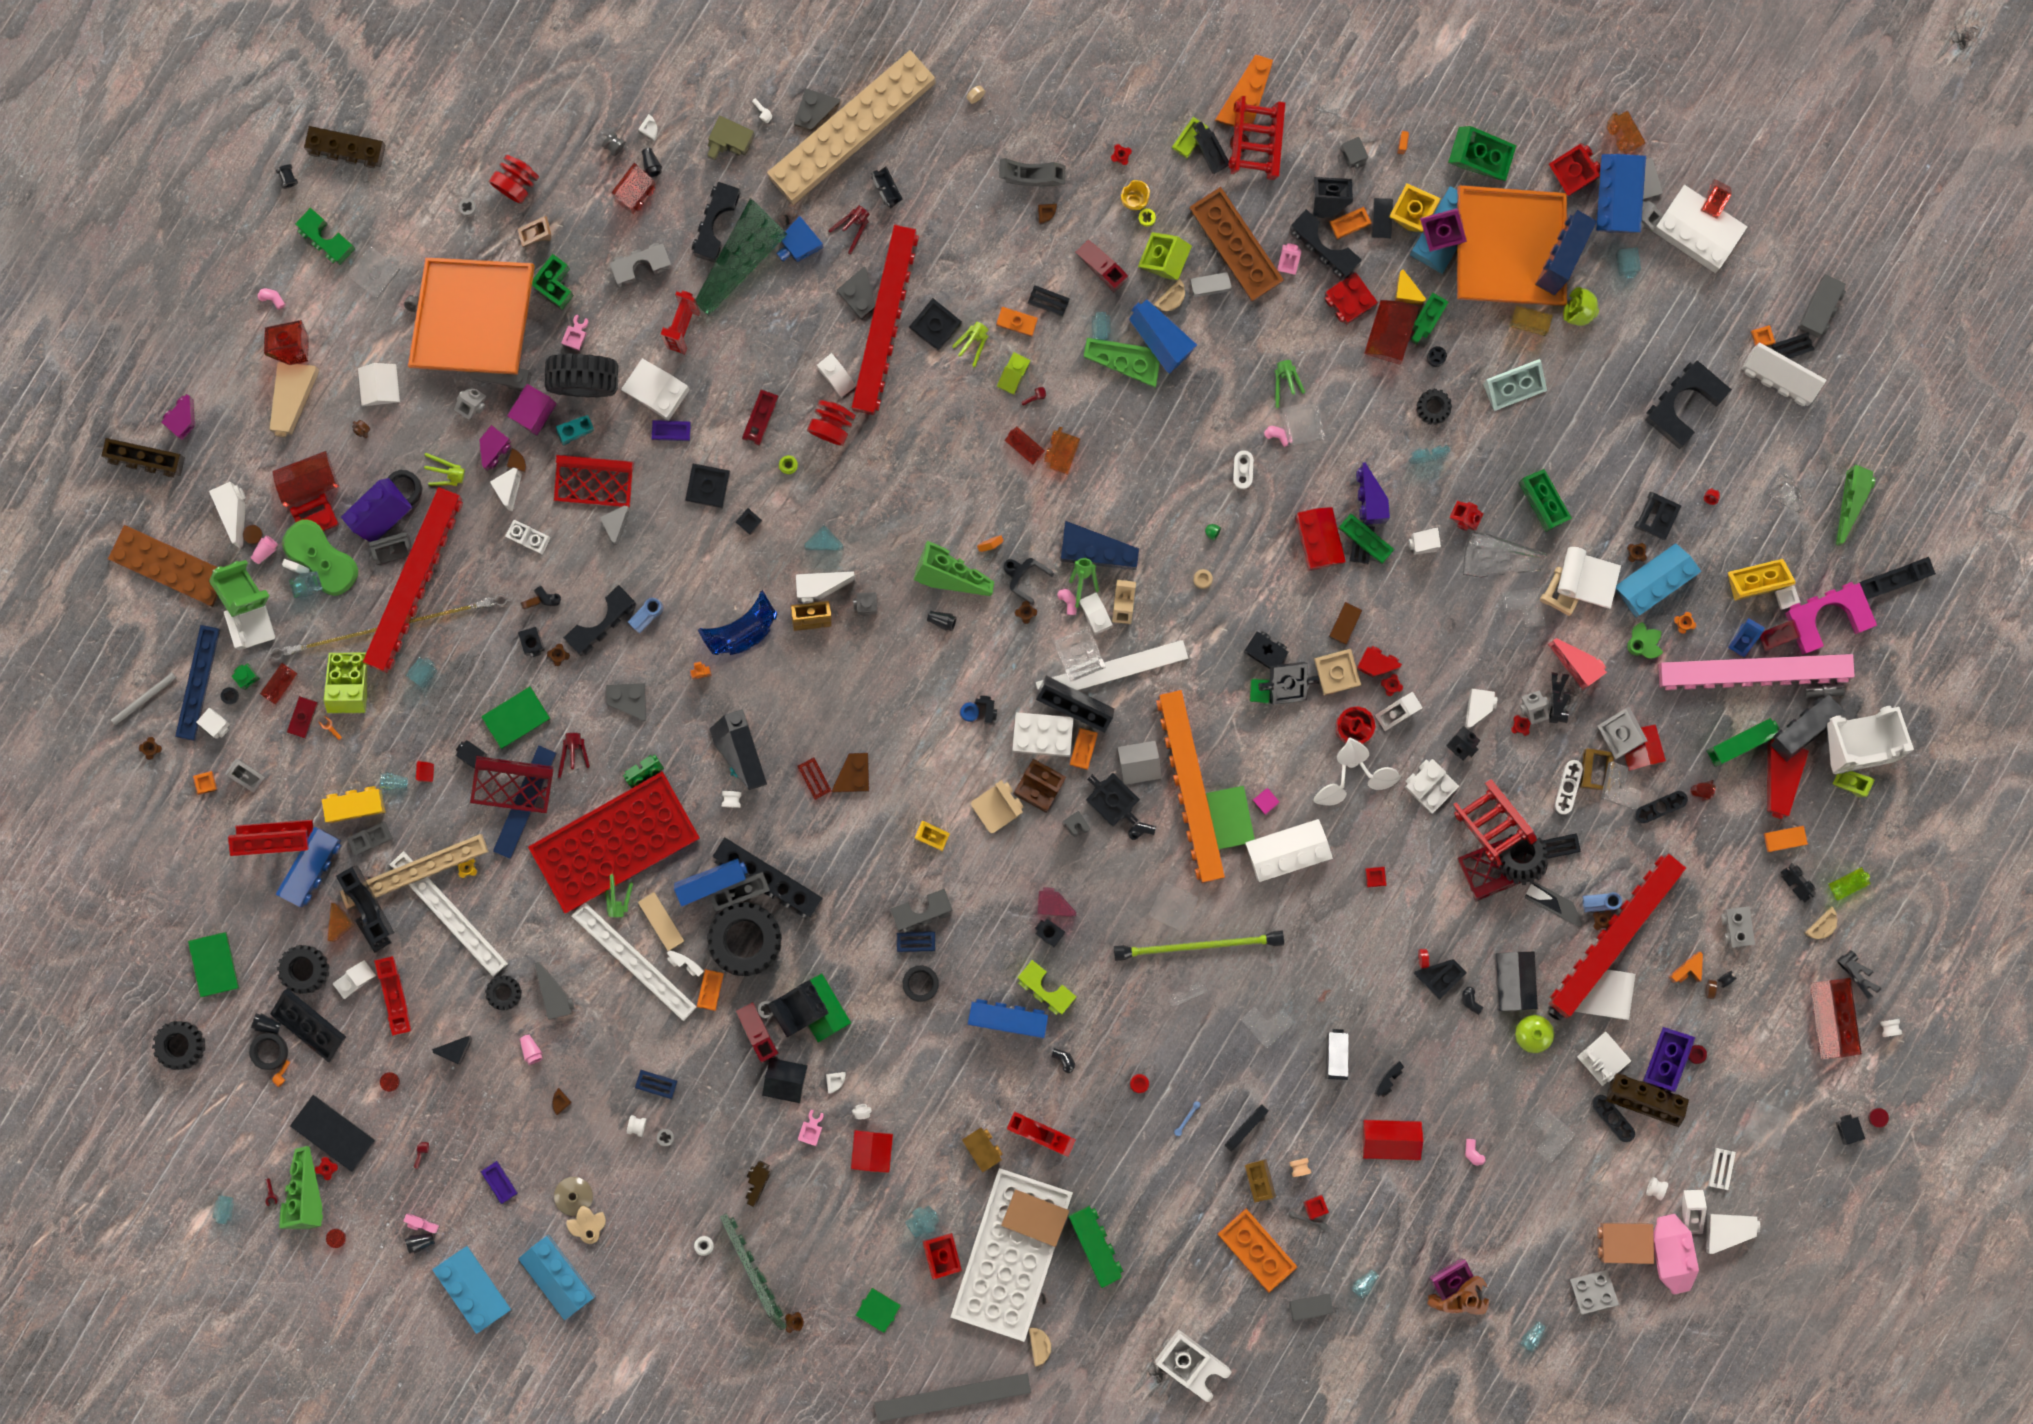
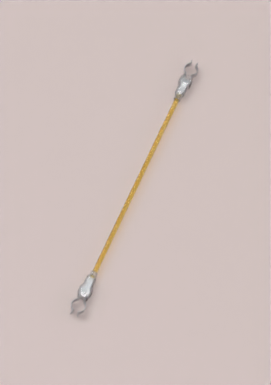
[268,594,509,660]

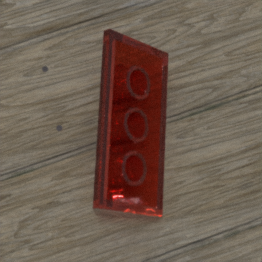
[1810,978,1862,1060]

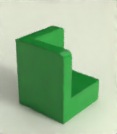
[1250,679,1270,705]

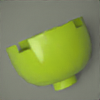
[1563,287,1599,326]
[1515,1015,1554,1054]

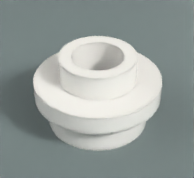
[852,1104,872,1119]
[694,1236,714,1256]

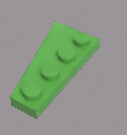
[1084,338,1160,388]

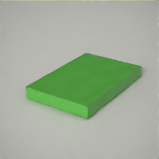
[1206,786,1255,850]

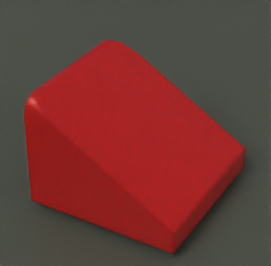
[416,761,434,782]

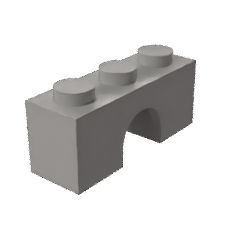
[610,243,672,288]

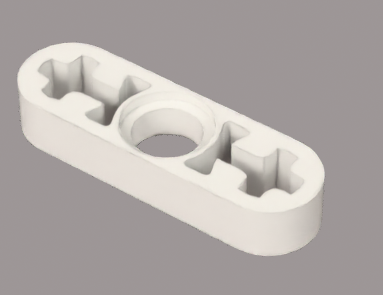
[1554,760,1583,815]

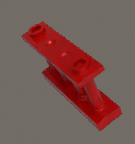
[1228,96,1286,180]
[660,290,700,355]
[1453,779,1537,866]
[228,820,314,856]

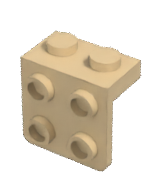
[971,780,1024,833]

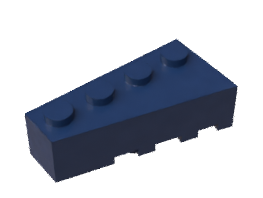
[1535,210,1597,296]
[1061,521,1139,570]

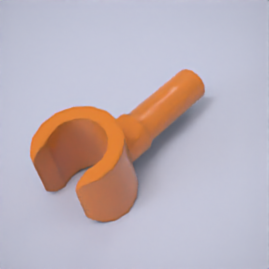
[318,716,342,740]
[272,1060,290,1087]

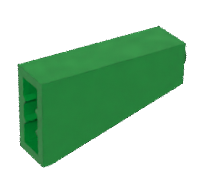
[1706,718,1780,767]

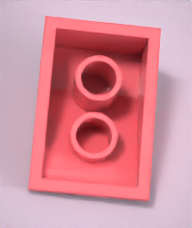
[1548,638,1607,690]

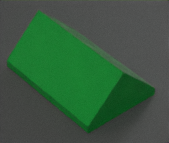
[1518,469,1572,532]
[809,973,851,1043]

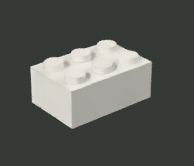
[1012,712,1073,757]

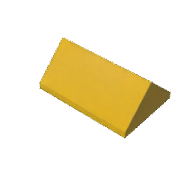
[1728,559,1796,601]

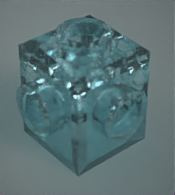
[905,1205,940,1238]

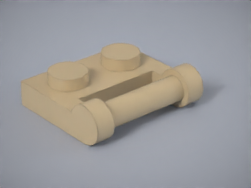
[1540,567,1579,616]

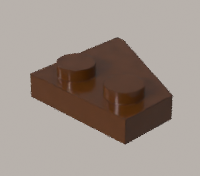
[832,753,869,793]

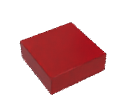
[1365,867,1387,888]
[1303,1195,1329,1220]

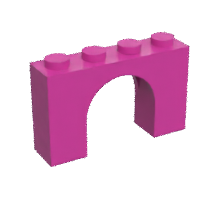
[1785,582,1877,655]

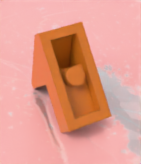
[1668,951,1703,983]

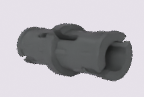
[1804,684,1845,699]

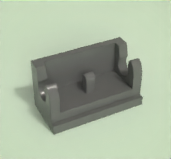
[369,532,412,565]
[1062,811,1090,837]

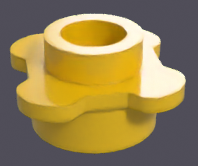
[457,858,477,878]

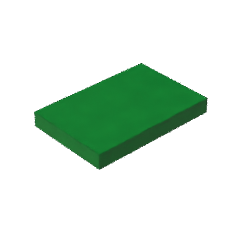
[481,686,551,749]
[188,932,239,998]

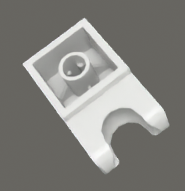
[1155,1329,1232,1402]

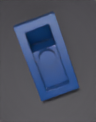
[1728,618,1765,657]

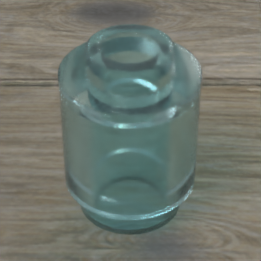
[1091,312,1111,340]
[212,1195,235,1224]

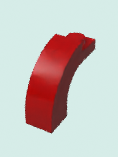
[1007,1111,1076,1157]

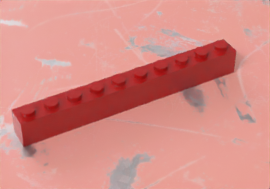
[851,224,919,415]
[363,487,463,673]
[1548,853,1686,1018]

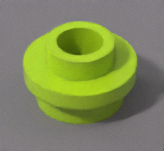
[779,455,798,475]

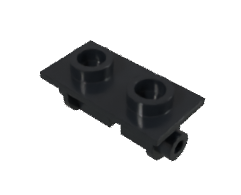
[871,166,903,209]
[1780,863,1816,903]

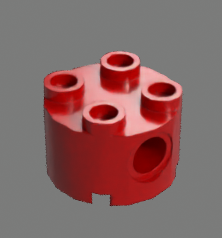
[1335,706,1376,744]

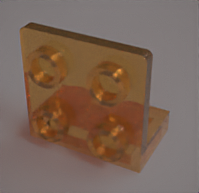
[1607,110,1646,154]
[1044,426,1080,475]

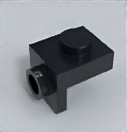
[975,696,998,725]

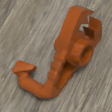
[1427,1275,1489,1315]

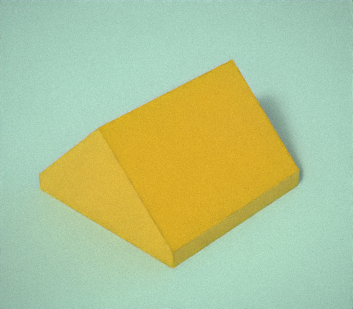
[1390,183,1441,232]

